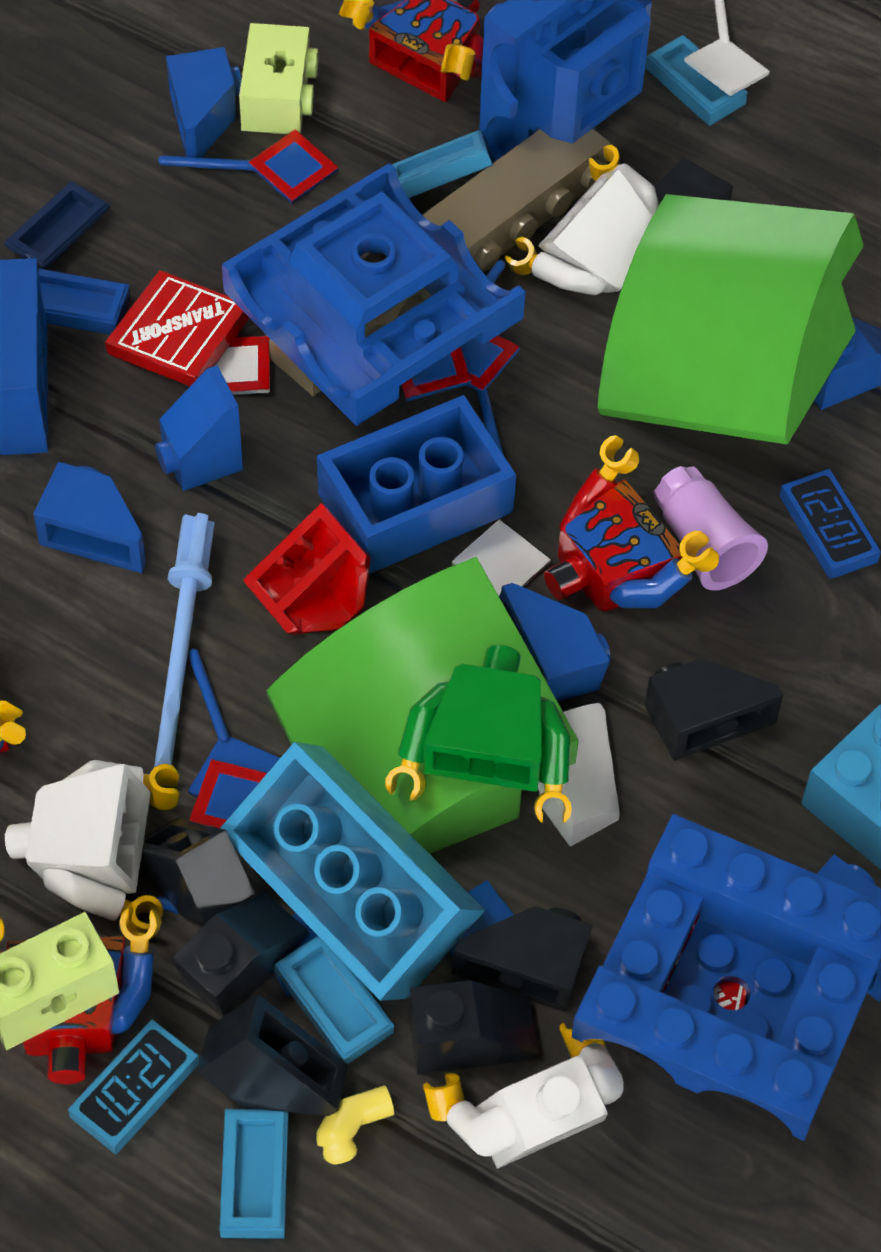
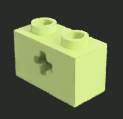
[239,23,319,134]
[0,912,119,1051]

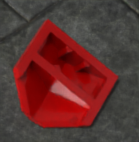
[243,503,371,635]

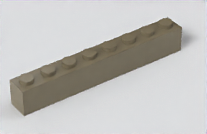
[269,129,611,396]

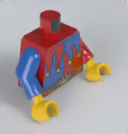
[339,0,484,103]
[544,435,719,611]
[0,906,161,1084]

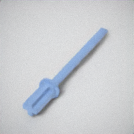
[154,513,215,767]

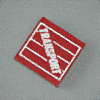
[105,270,249,386]

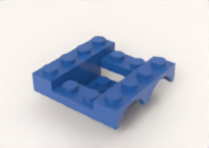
[479,0,652,164]
[222,163,526,426]
[571,814,881,1141]

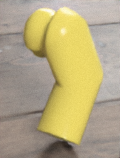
[317,1085,394,1164]

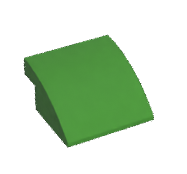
[597,194,864,445]
[267,556,579,854]

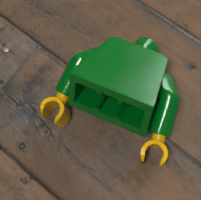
[385,645,572,823]

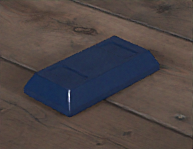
[4,181,110,270]

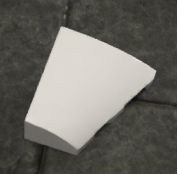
[538,703,620,847]

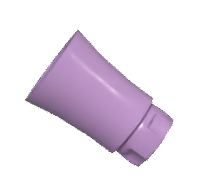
[654,466,768,591]

